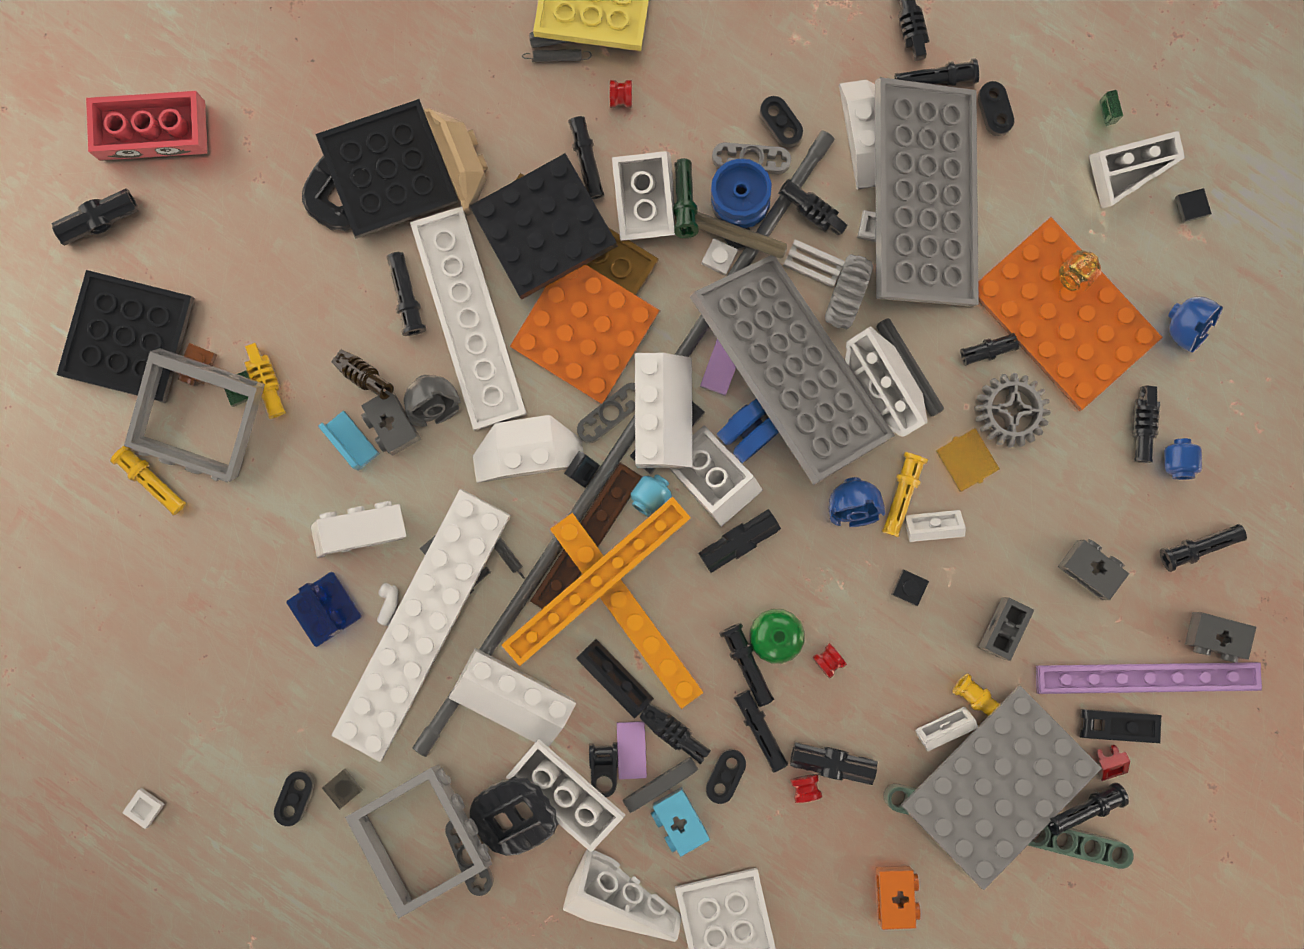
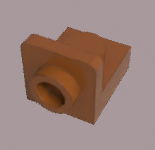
[173,343,217,386]

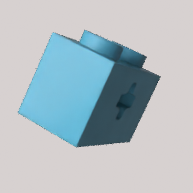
[651,787,710,857]

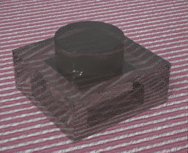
[322,769,363,810]

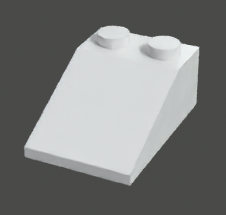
[612,151,675,241]
[669,425,763,527]

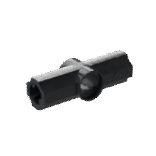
[52,188,139,246]
[698,509,781,573]
[790,742,878,785]

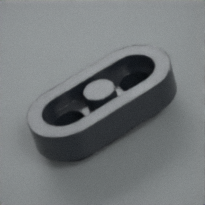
[978,81,1014,136]
[760,96,803,147]
[706,749,746,804]
[274,770,315,826]

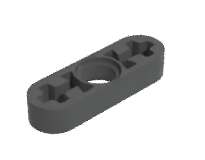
[577,383,635,443]
[622,757,698,813]
[445,821,493,896]

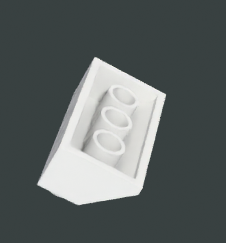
[635,353,692,468]
[449,648,576,747]
[506,739,625,852]

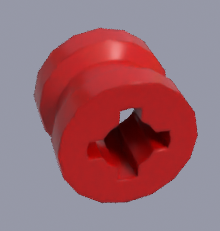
[610,80,632,108]
[812,643,847,679]
[791,774,822,803]

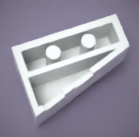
[1089,131,1185,209]
[311,501,406,558]

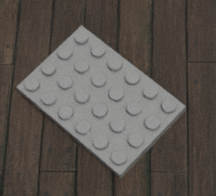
[901,686,1102,890]

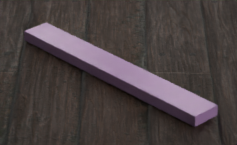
[1036,662,1262,694]

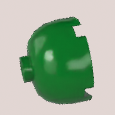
[749,609,805,664]

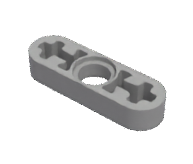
[712,142,791,175]

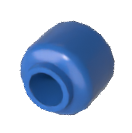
[1164,438,1202,480]

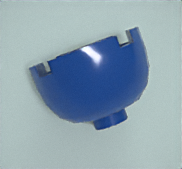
[1168,296,1223,353]
[829,477,885,527]

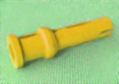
[110,446,186,516]
[882,452,928,537]
[952,673,1000,716]

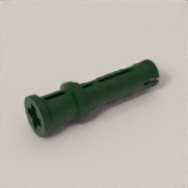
[673,158,699,238]

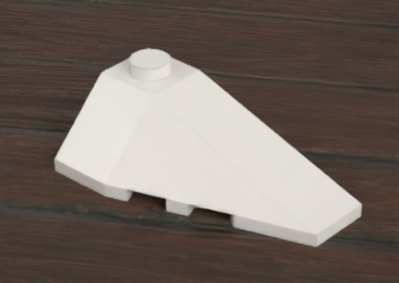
[563,849,682,942]

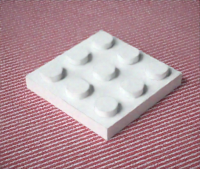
[675,868,776,949]

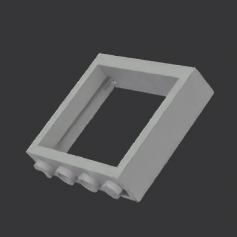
[124,348,265,482]
[345,765,492,919]

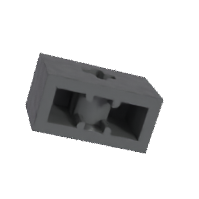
[361,391,421,455]
[1058,539,1130,600]
[978,597,1034,661]
[1185,612,1256,663]

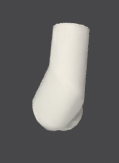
[377,583,399,626]

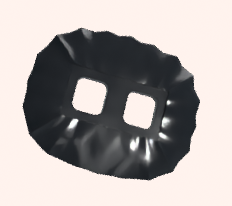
[302,156,351,232]
[470,776,559,856]

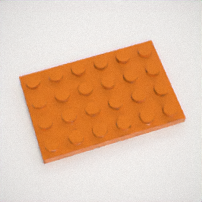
[978,217,1163,411]

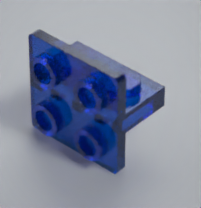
[286,572,362,647]

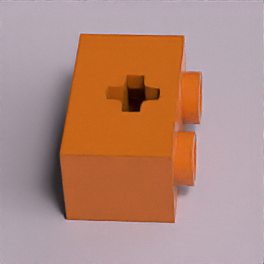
[876,866,920,930]

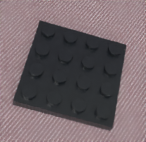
[315,99,458,239]
[470,153,618,300]
[56,270,194,403]

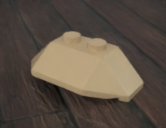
[424,108,488,216]

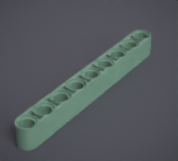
[883,784,1134,869]

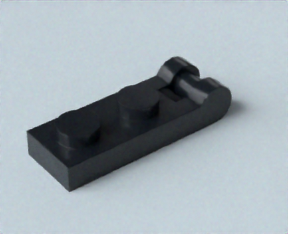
[1079,709,1162,743]

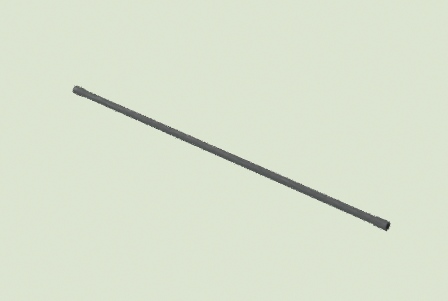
[412,130,835,757]

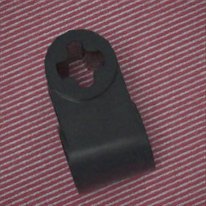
[589,742,618,797]

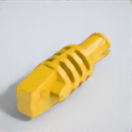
[244,343,286,419]

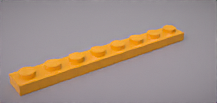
[501,497,691,666]
[550,513,704,709]

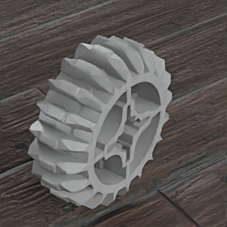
[825,254,873,329]
[974,373,1051,448]

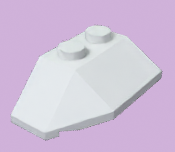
[839,80,876,190]
[845,327,928,437]
[473,415,584,483]

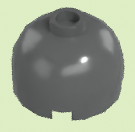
[404,375,461,427]

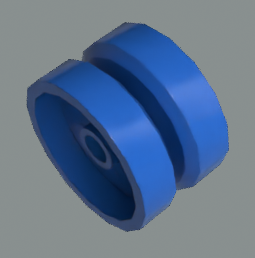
[711,159,772,228]
[716,398,779,464]

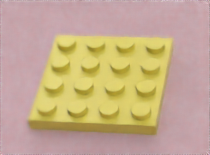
[533,0,649,51]

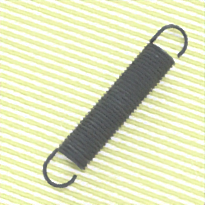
[522,49,592,62]
[494,536,525,579]

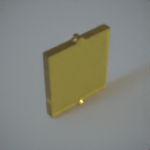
[936,428,1000,492]

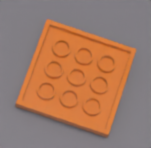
[510,264,661,404]

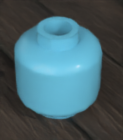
[631,474,672,517]

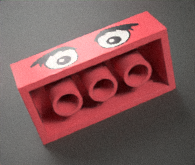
[86,91,208,161]

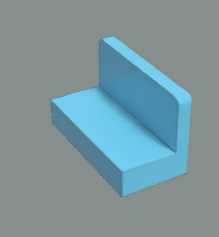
[318,411,380,471]

